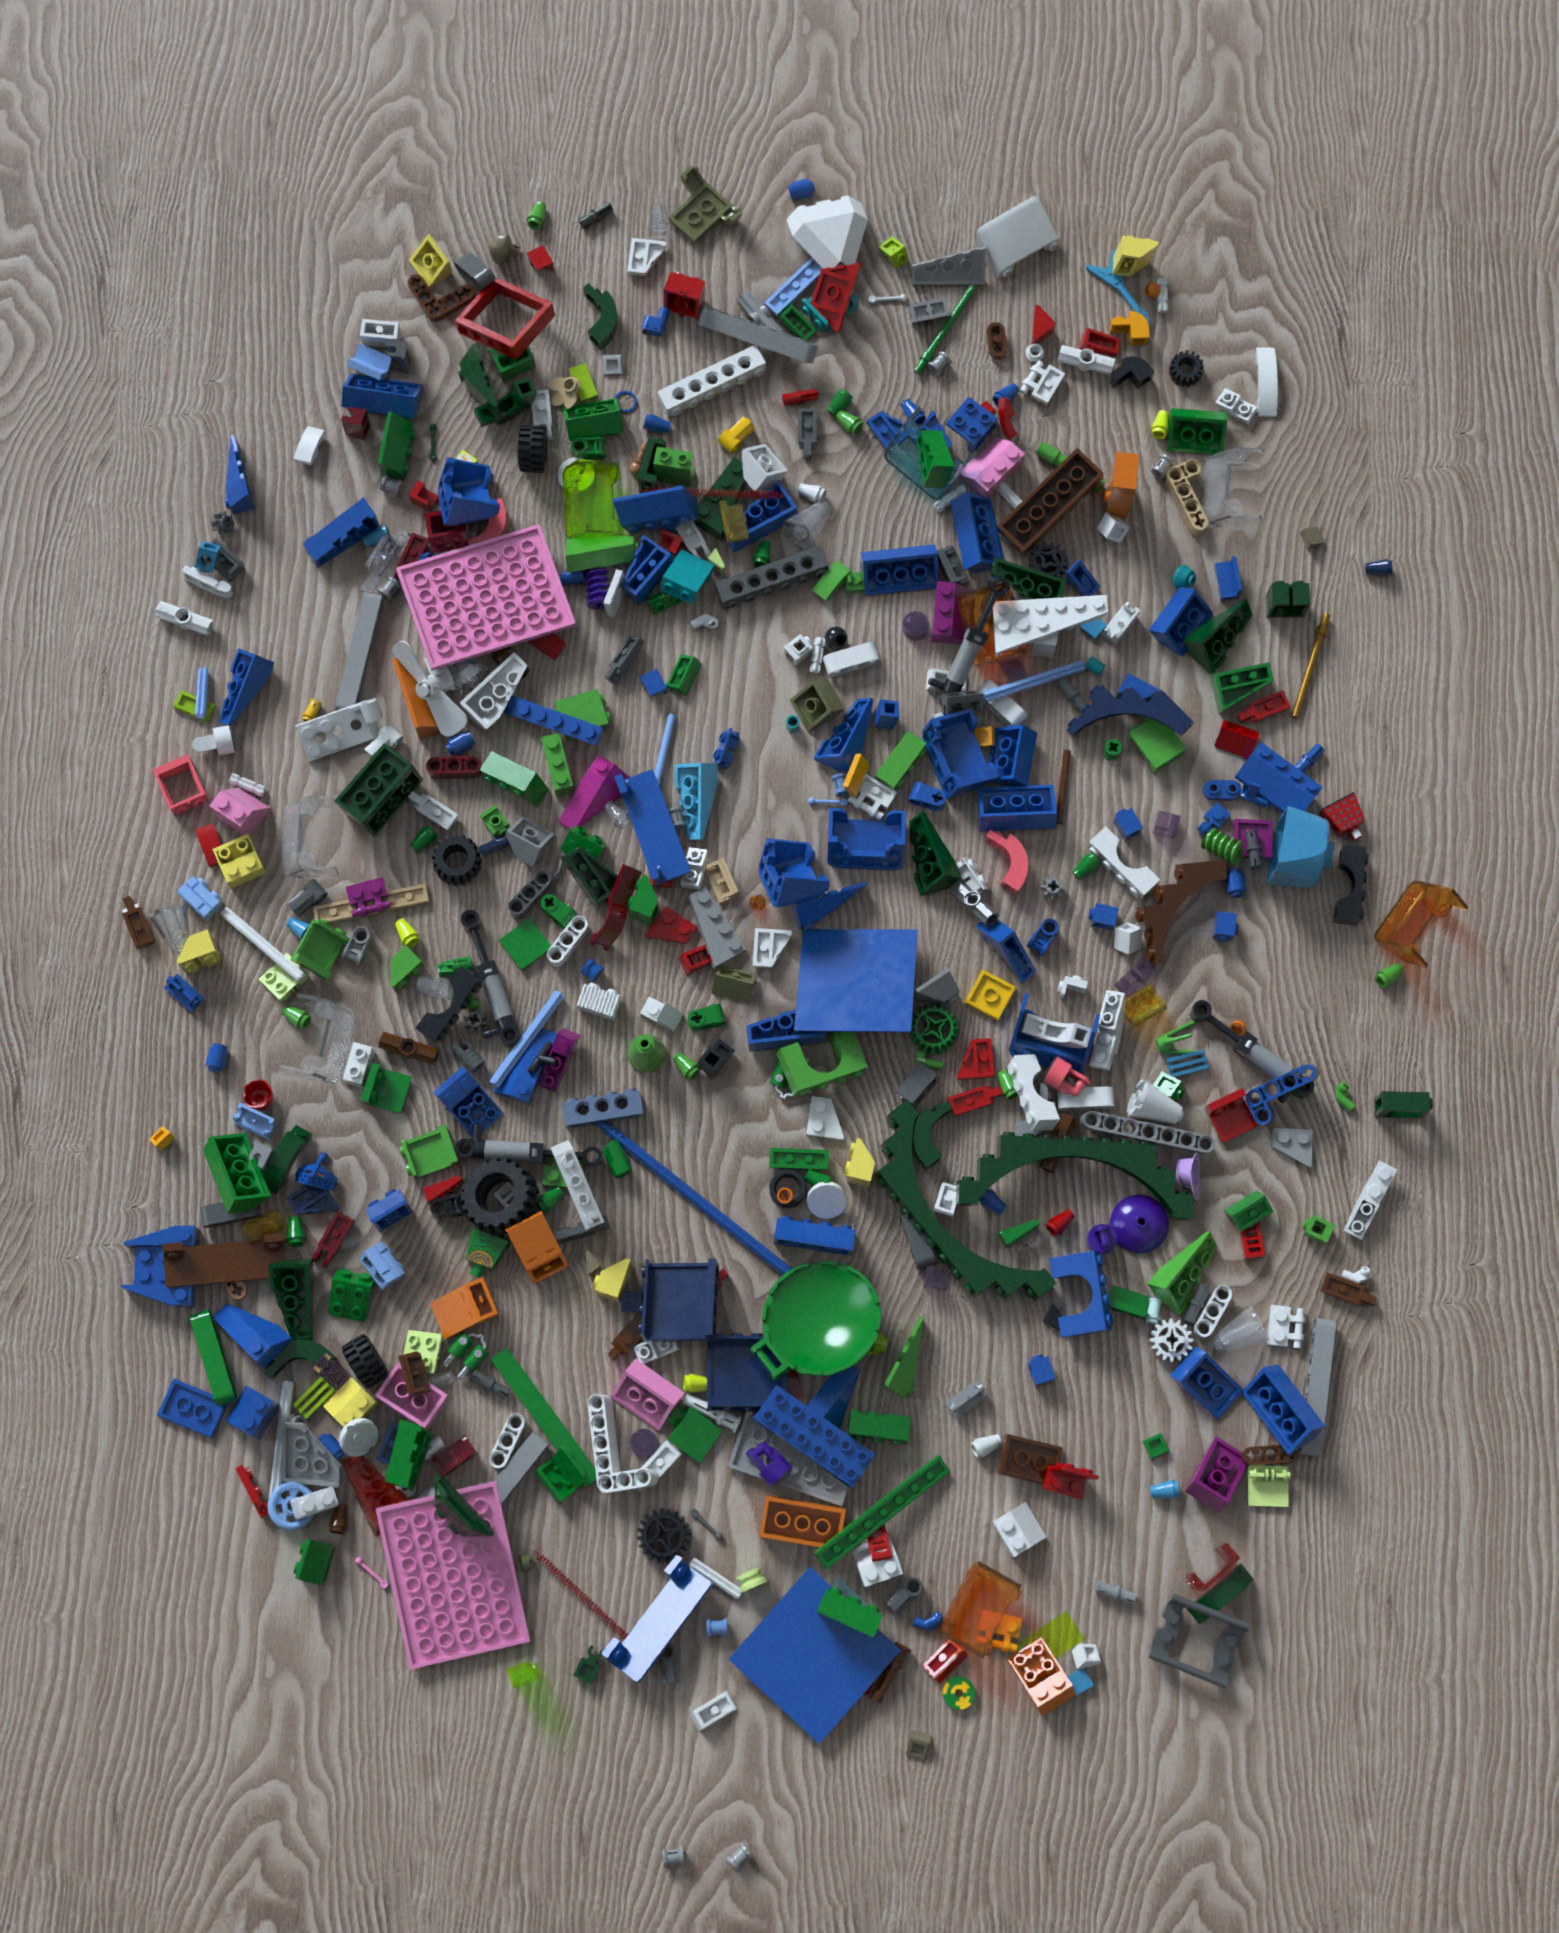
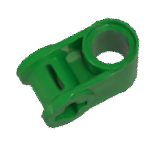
[571,436,607,460]
[541,894,577,929]
[688,1004,726,1031]

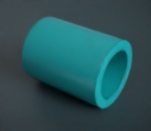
[1085,656,1106,676]
[786,715,799,733]

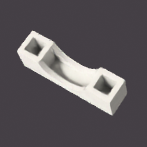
[1088,826,1160,899]
[1007,1054,1060,1131]

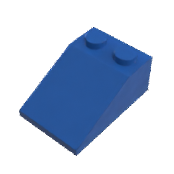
[366,1189,414,1232]
[1170,1346,1244,1419]

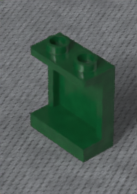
[637,438,667,493]

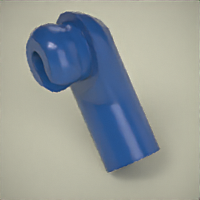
[913,1612,943,1632]

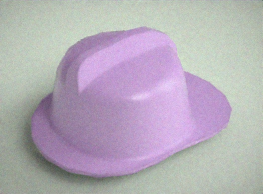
[1176,1153,1201,1201]

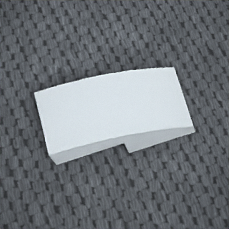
[1215,388,1258,425]
[294,426,325,465]
[680,847,708,890]
[633,1341,680,1364]

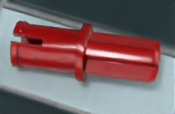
[782,389,819,406]

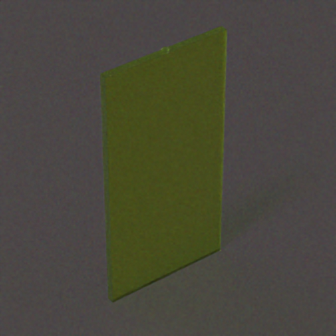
[1016,1611,1084,1658]

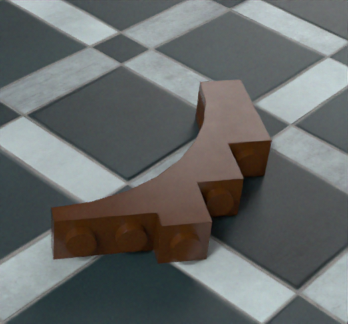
[1135,860,1227,964]

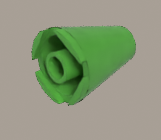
[627,1034,666,1072]

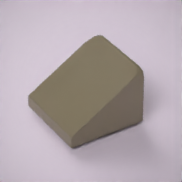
[1300,526,1325,550]
[586,1250,601,1277]
[906,1730,931,1760]

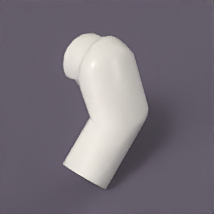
[690,614,719,630]

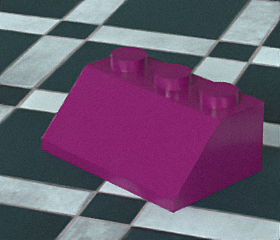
[931,581,973,645]

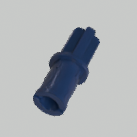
[479,835,510,856]

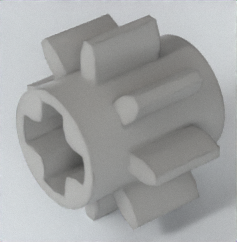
[1040,876,1065,901]

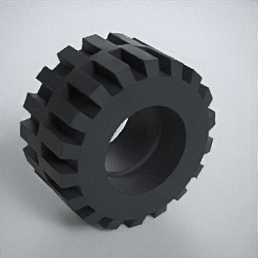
[518,425,547,473]
[432,834,482,886]
[342,1334,388,1389]

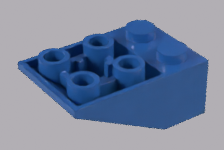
[433,1067,504,1137]

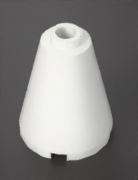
[1127,1079,1184,1124]

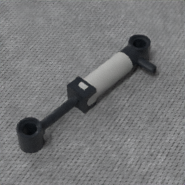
[928,575,1010,706]
[460,909,521,1048]
[1190,1000,1314,1103]
[455,1123,604,1167]

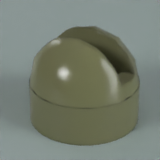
[520,1554,535,1571]

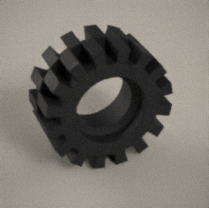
[1169,350,1204,387]

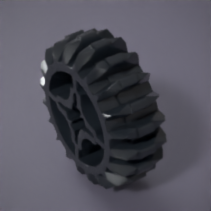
[637,1508,691,1563]

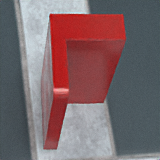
[1214,720,1259,759]

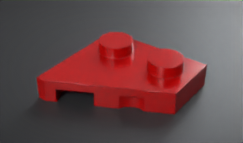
[645,906,698,944]
[957,1038,995,1080]

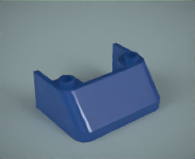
[1009,993,1100,1074]

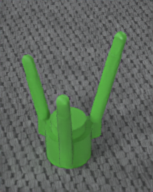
[1156,1021,1197,1056]

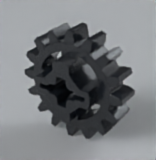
[1028,541,1068,578]

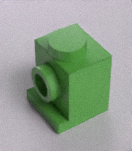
[480,805,510,837]
[1302,1215,1335,1245]

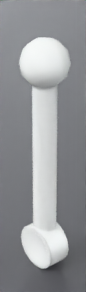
[868,294,907,304]

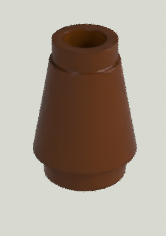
[328,1503,348,1535]

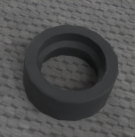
[769,1169,806,1208]

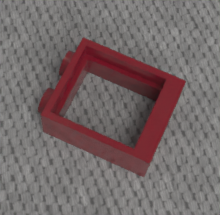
[425,510,468,553]

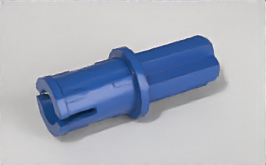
[1295,744,1325,773]

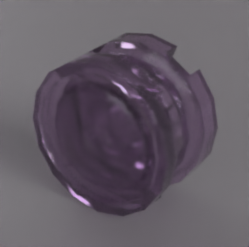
[902,611,929,641]
[630,1429,658,1458]

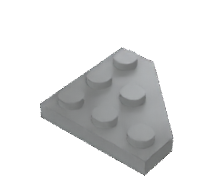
[281,1421,342,1487]

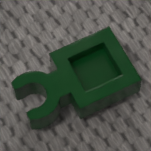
[573,1645,603,1685]

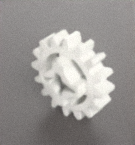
[1149,1318,1193,1363]

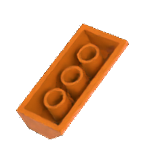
[392,658,440,740]

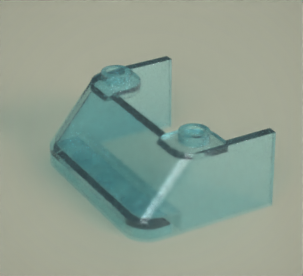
[884,407,977,500]

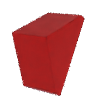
[1032,305,1056,344]

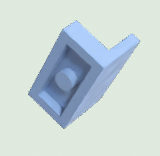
[347,344,393,380]

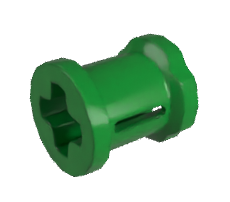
[1103,739,1122,761]

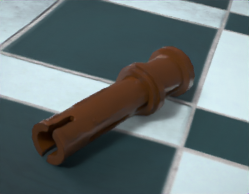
[869,1641,912,1704]

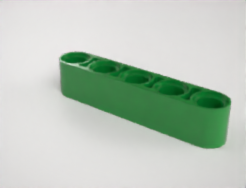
[190,1309,237,1406]

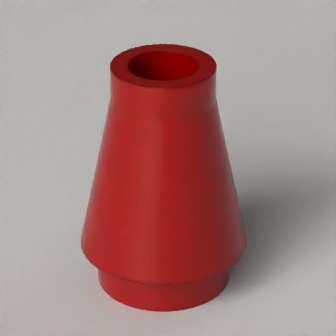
[1046,1209,1075,1237]

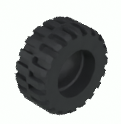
[460,1157,540,1237]

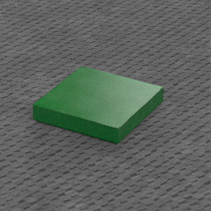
[499,917,551,971]
[667,1407,723,1463]

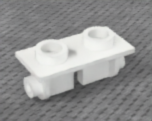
[956,857,989,894]

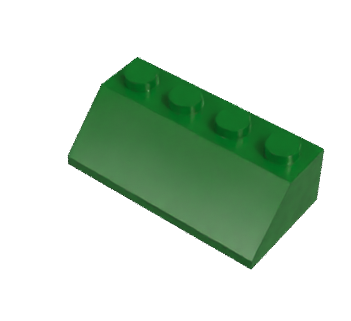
[203,1133,271,1214]

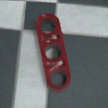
[426,756,482,779]

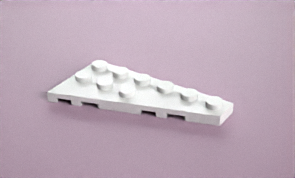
[993,595,1108,656]

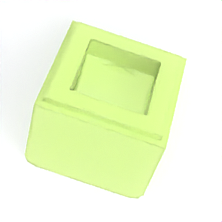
[708,548,725,575]

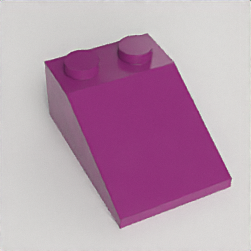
[1185,1436,1250,1513]

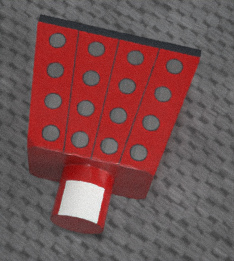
[1319,792,1365,841]

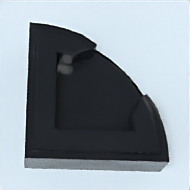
[1042,1304,1062,1331]

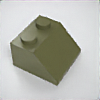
[790,677,845,732]

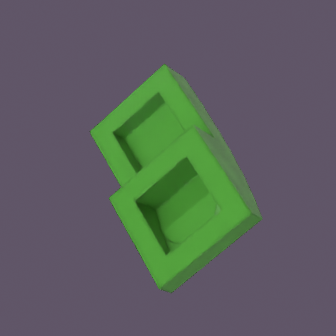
[812,561,852,601]

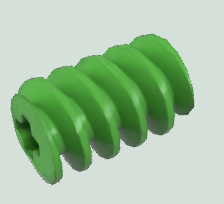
[1201,828,1244,865]

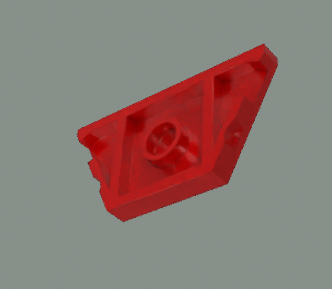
[811,262,862,333]

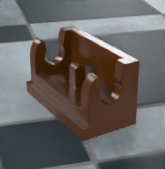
[398,1351,431,1398]

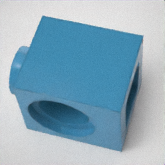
[194,541,221,573]

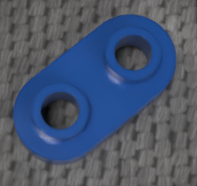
[1203,780,1242,801]

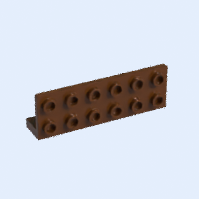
[163,1233,286,1288]

